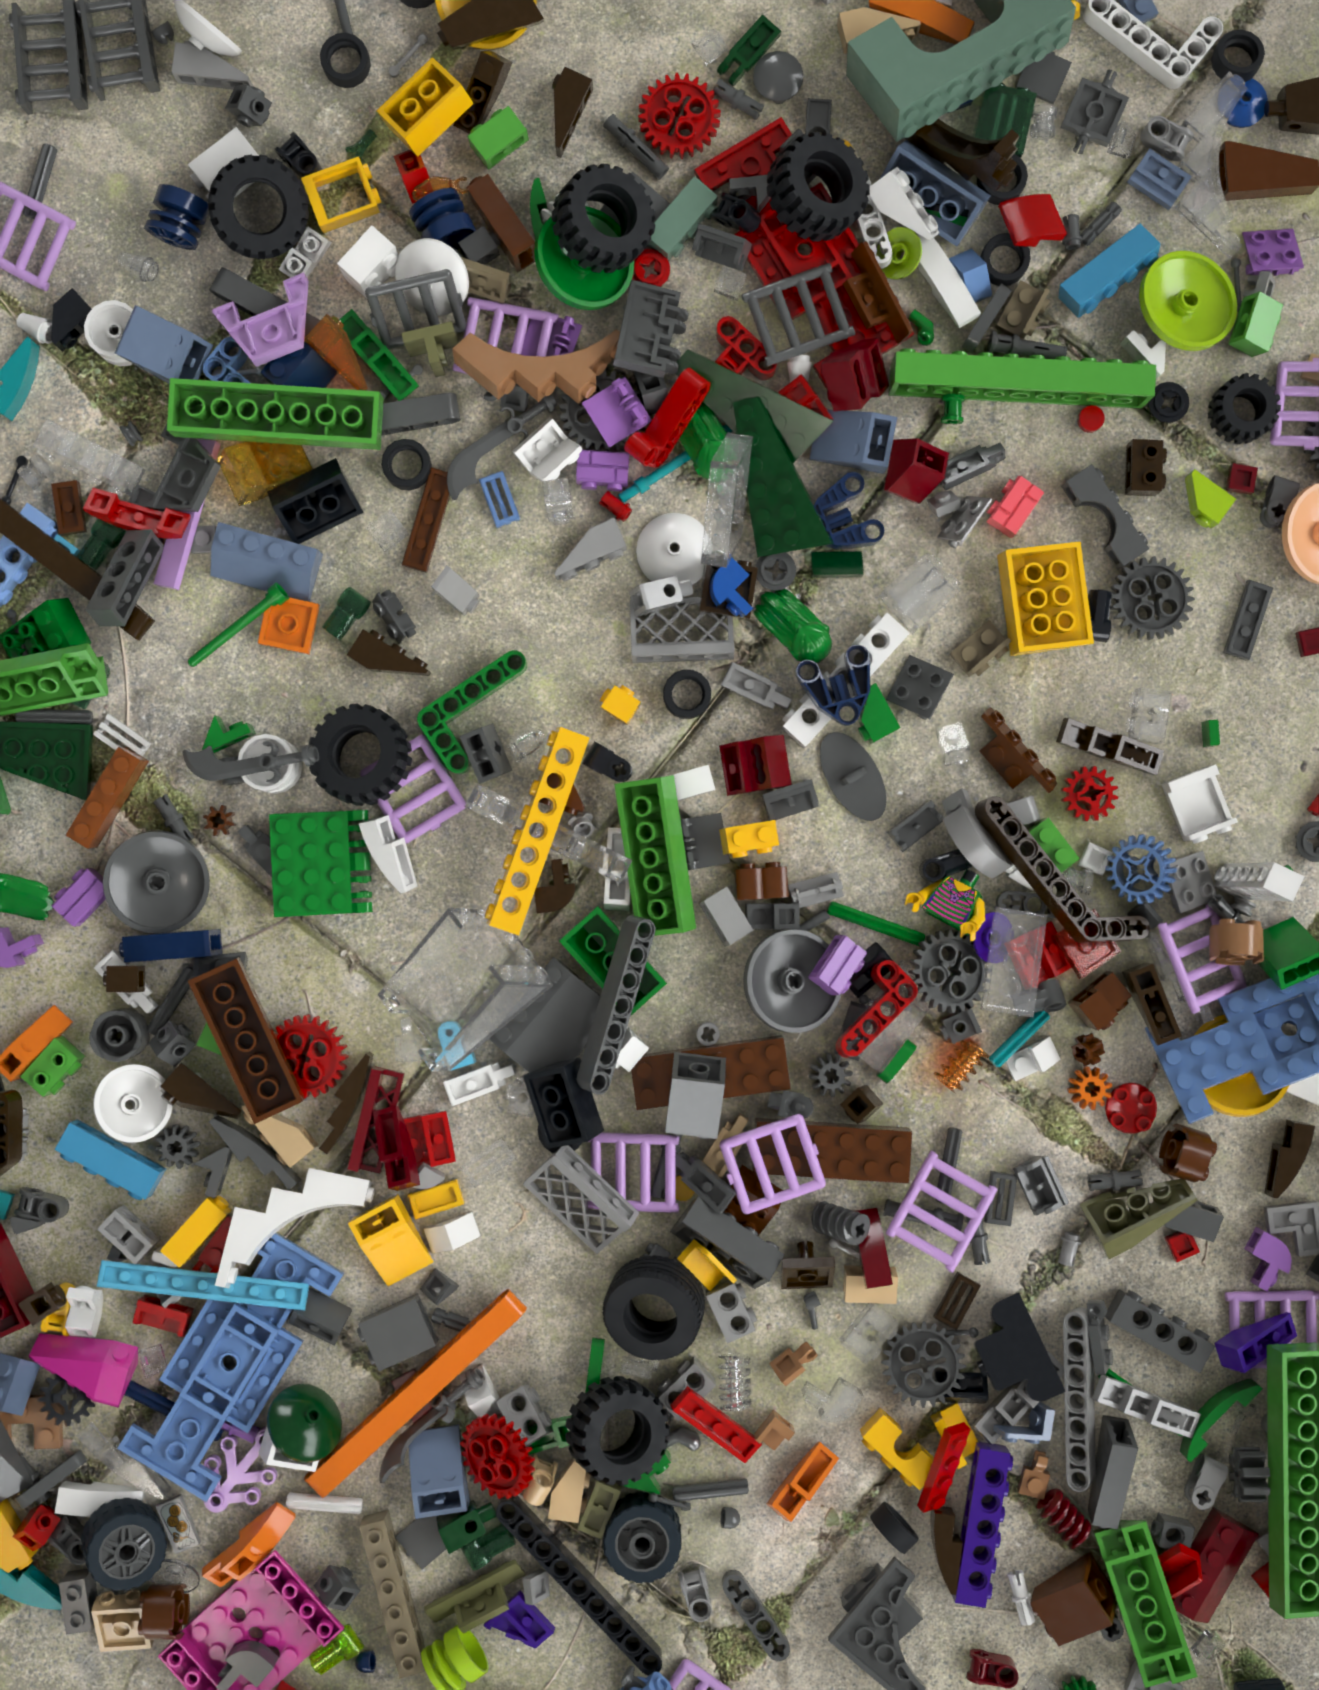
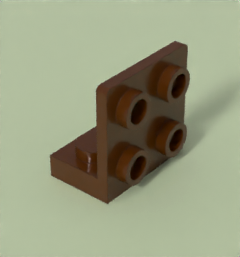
[724,1165,783,1236]

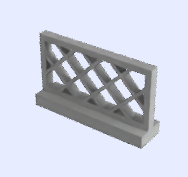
[630,597,735,663]
[523,1145,639,1254]

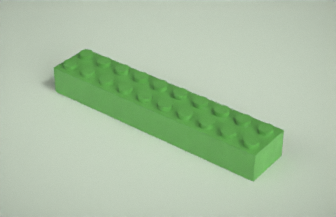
[888,348,1156,409]
[1267,1342,1319,1619]

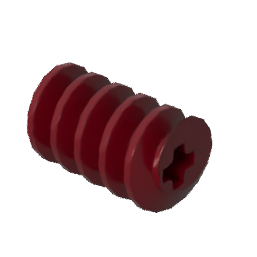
[1036,1488,1091,1549]

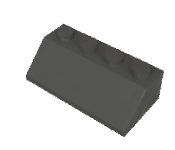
[670,1196,785,1289]

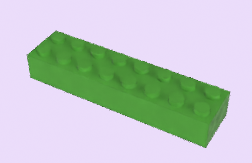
[167,378,384,450]

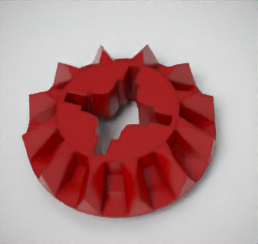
[632,249,670,287]

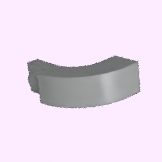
[942,788,1013,879]

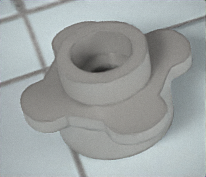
[568,812,595,838]

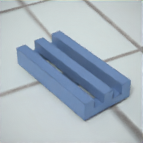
[479,471,521,528]

